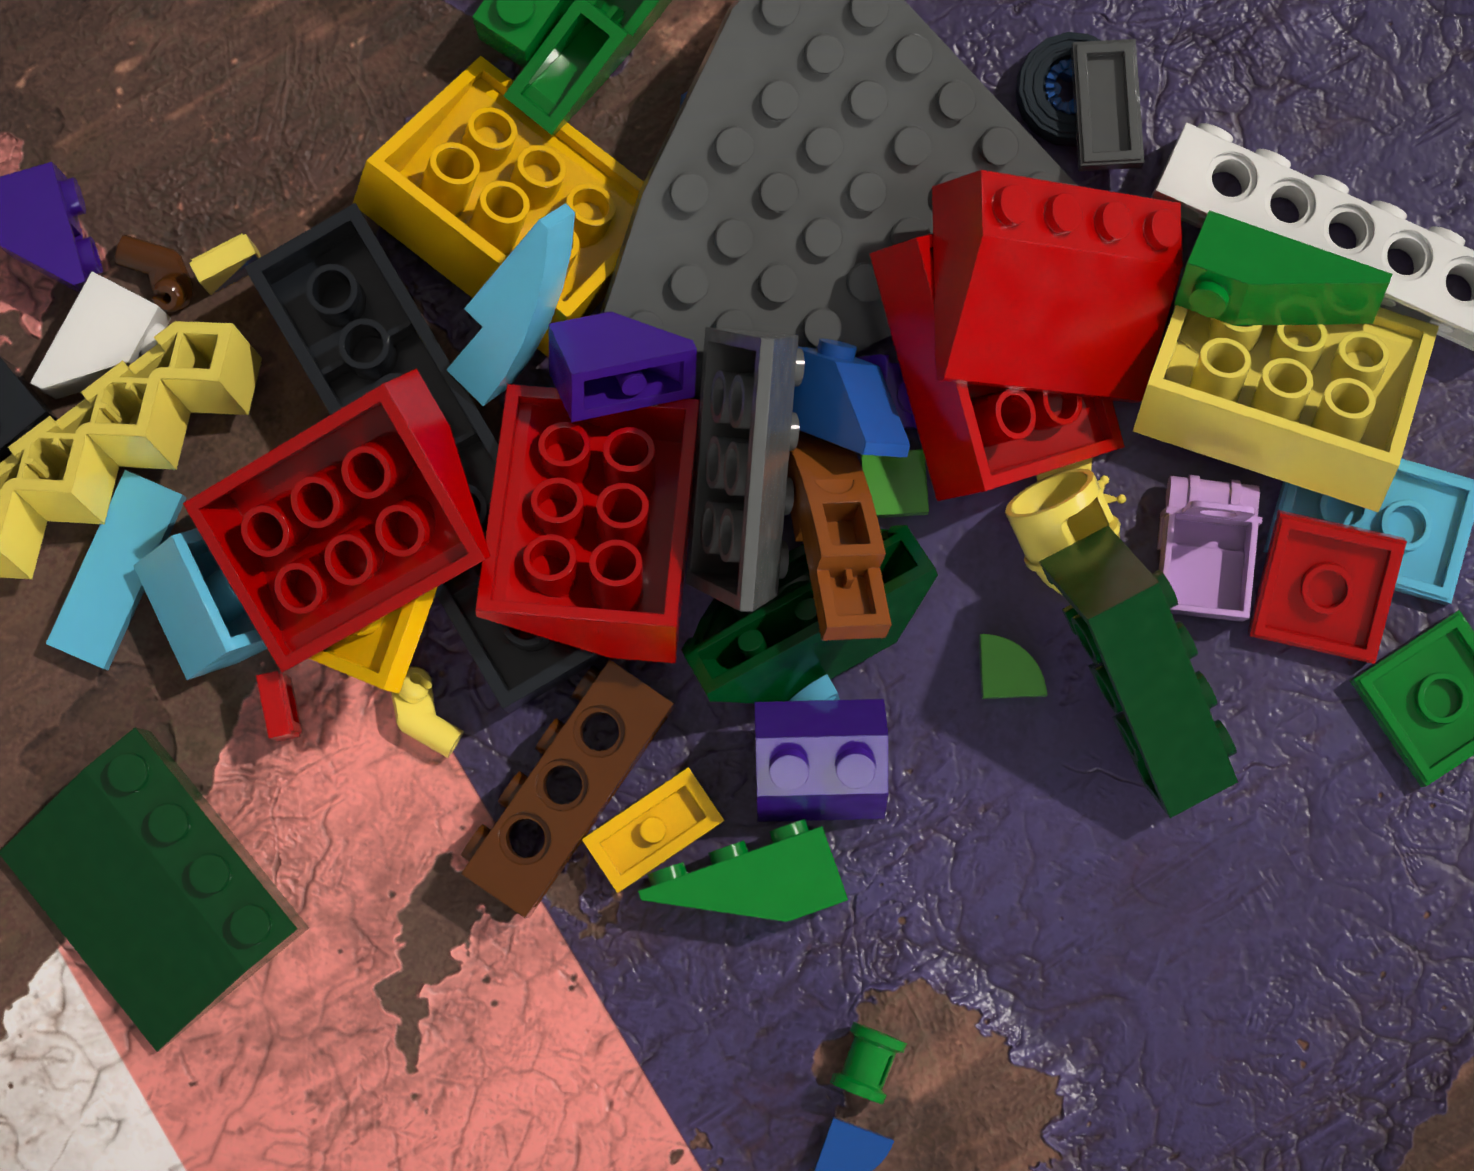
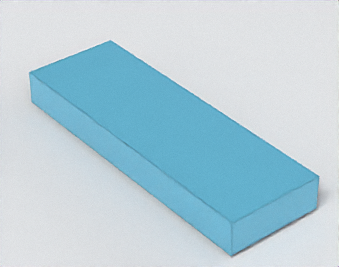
[46,470,187,670]

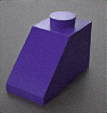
[549,311,697,422]

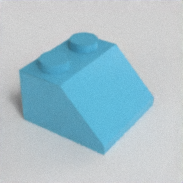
[133,528,267,680]

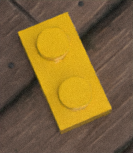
[582,767,725,893]

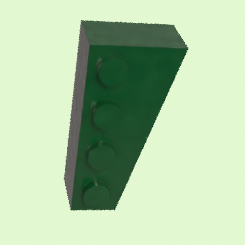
[1039,526,1238,818]

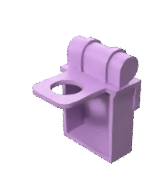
[1157,475,1262,622]

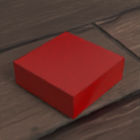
[256,671,303,742]

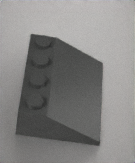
[686,327,805,612]

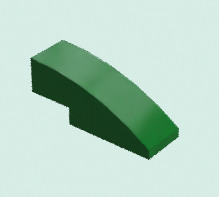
[503,0,672,135]

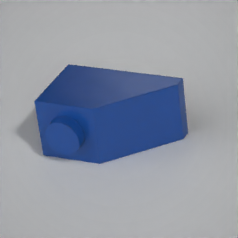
[792,339,910,457]

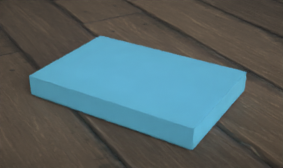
[1263,458,1474,606]

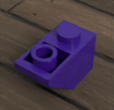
[0,162,103,293]

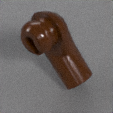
[115,235,193,313]

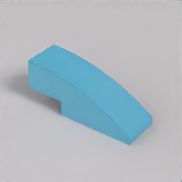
[446,203,575,406]

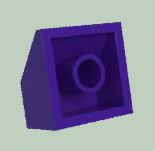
[754,699,888,822]

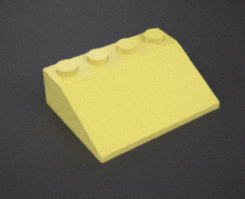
[1133,305,1439,512]

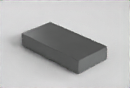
[1070,39,1144,171]

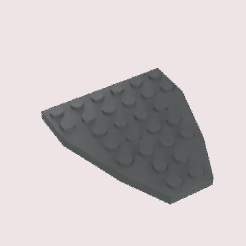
[600,0,1078,403]

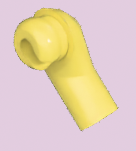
[391,666,464,758]

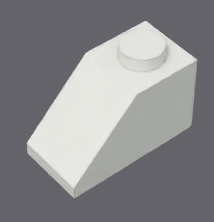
[30,272,171,399]

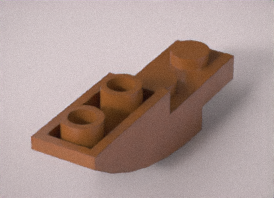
[787,430,892,641]

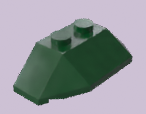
[681,525,938,704]

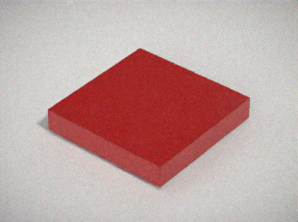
[1248,510,1407,664]

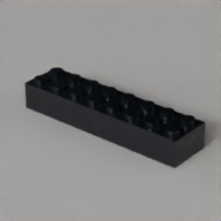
[244,203,605,714]

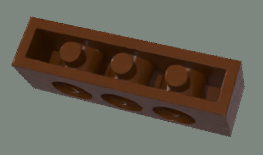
[461,660,675,918]

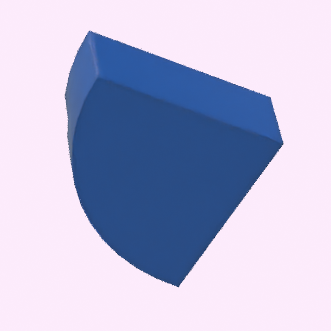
[813,1117,894,1171]

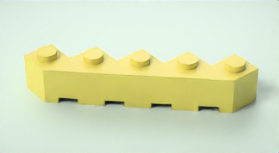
[0,321,262,579]

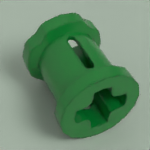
[830,1022,907,1104]

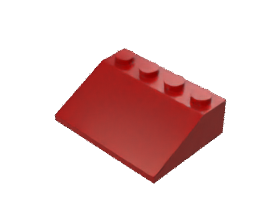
[932,170,1183,403]
[869,233,1125,501]
[183,368,491,673]
[475,384,700,663]

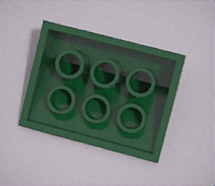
[0,727,309,1052]

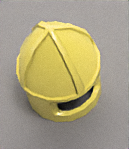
[1005,469,1121,595]

